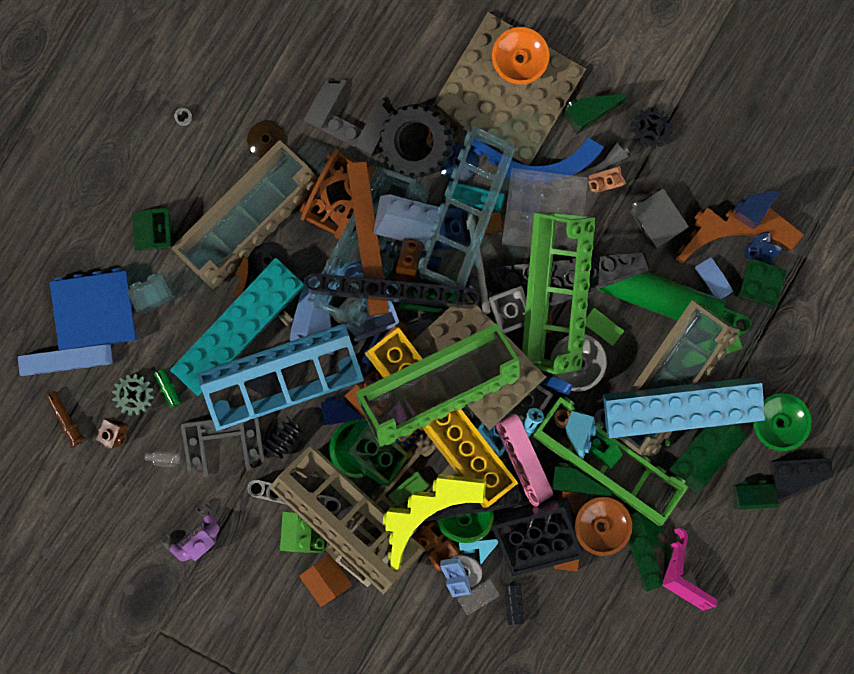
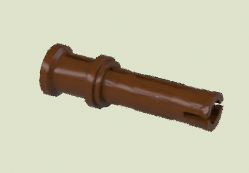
[45,391,86,448]

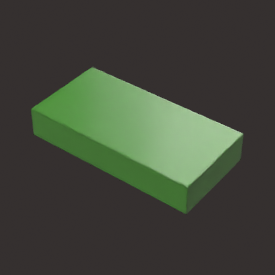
[586,308,624,346]
[388,471,429,506]

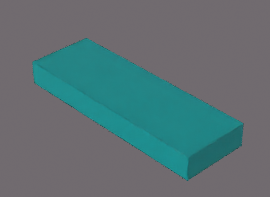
[445,181,505,212]

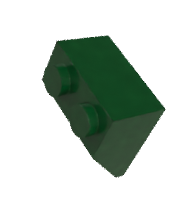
[733,480,779,510]

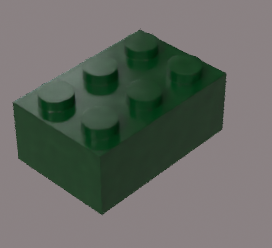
[338,420,409,486]

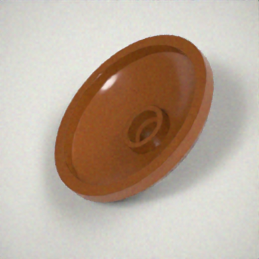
[574,497,632,556]

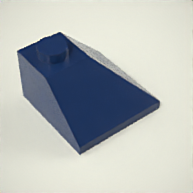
[428,208,472,251]

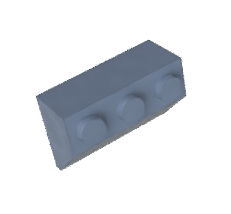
[373,195,441,246]

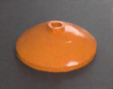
[492,27,549,85]

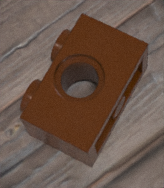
[395,238,423,283]

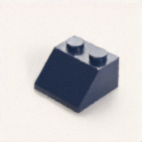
[733,190,779,229]

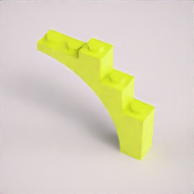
[383,474,486,571]

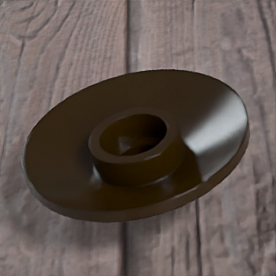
[247,121,285,158]

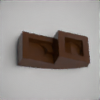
[233,257,250,298]

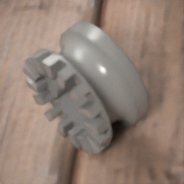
[174,108,192,126]

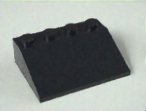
[492,497,585,576]

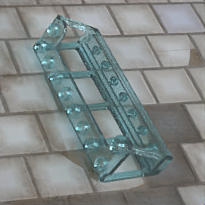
[417,127,516,287]
[308,166,428,329]

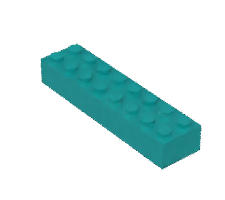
[170,258,306,397]

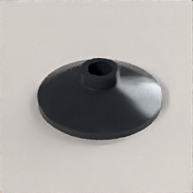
[249,242,287,277]

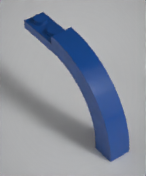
[470,137,604,185]

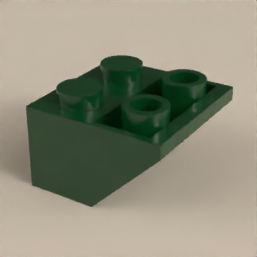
[132,208,173,251]

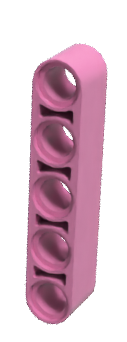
[496,413,553,506]

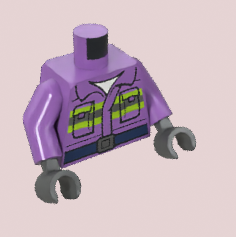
[160,503,219,561]

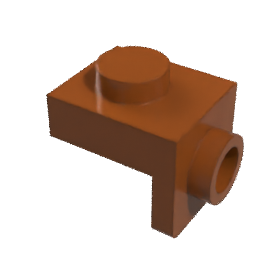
[427,539,462,571]

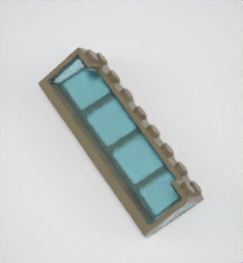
[171,140,318,290]
[604,300,740,456]

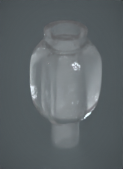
[144,448,181,467]

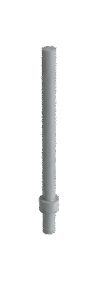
[466,206,490,314]

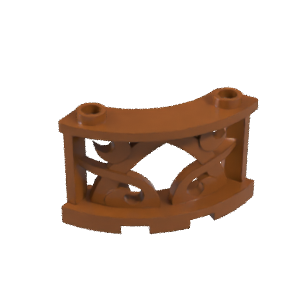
[300,149,377,240]

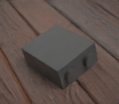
[629,189,689,249]

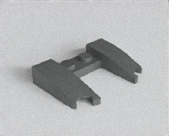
[304,80,392,156]
[181,417,265,477]

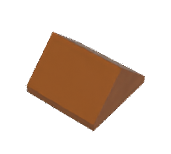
[299,554,352,607]

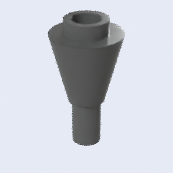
[597,143,630,171]

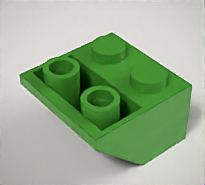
[280,512,325,553]

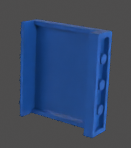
[50,268,138,351]

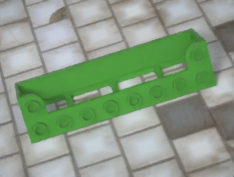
[522,211,595,374]
[532,397,688,526]

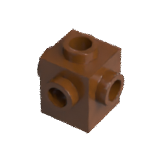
[96,417,129,449]
[414,520,445,552]

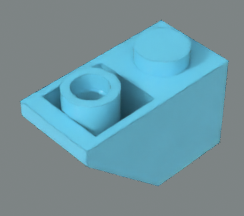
[566,411,597,459]

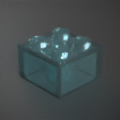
[127,273,176,315]

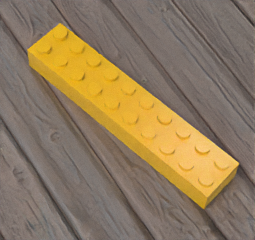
[365,327,518,508]

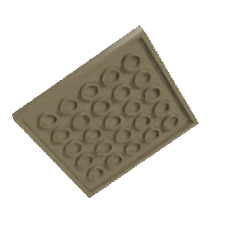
[432,12,586,166]

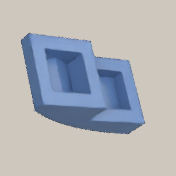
[695,257,733,299]
[440,557,471,597]

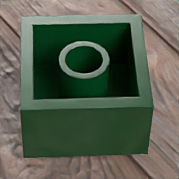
[736,259,788,309]

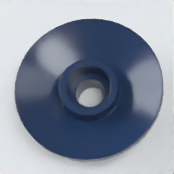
[441,144,477,182]

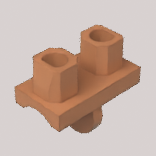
[588,166,626,193]

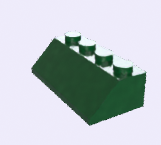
[667,424,746,495]
[627,505,672,592]

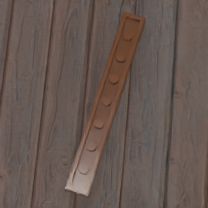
[347,162,389,316]

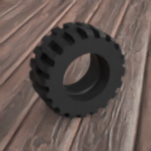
[379,104,455,178]

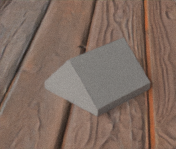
[488,286,526,333]

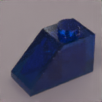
[321,397,363,425]

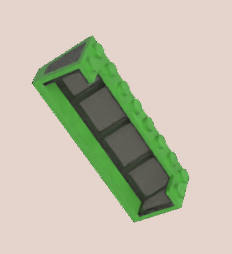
[356,323,520,447]

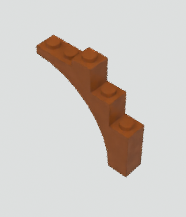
[676,208,804,263]

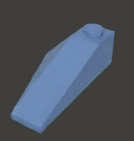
[290,277,334,355]

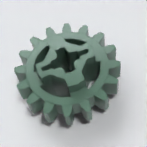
[112,374,154,416]

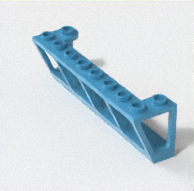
[197,323,364,431]

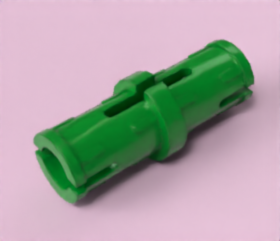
[154,369,181,408]

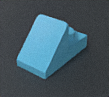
[459,539,498,564]

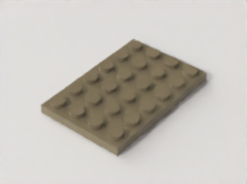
[411,295,546,430]

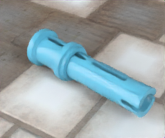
[522,408,544,438]

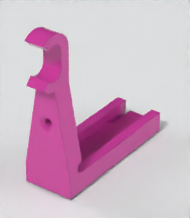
[662,528,718,611]

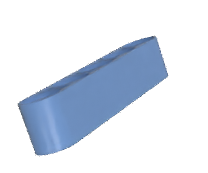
[18,344,113,376]

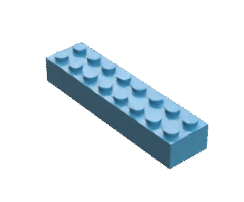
[603,377,765,438]

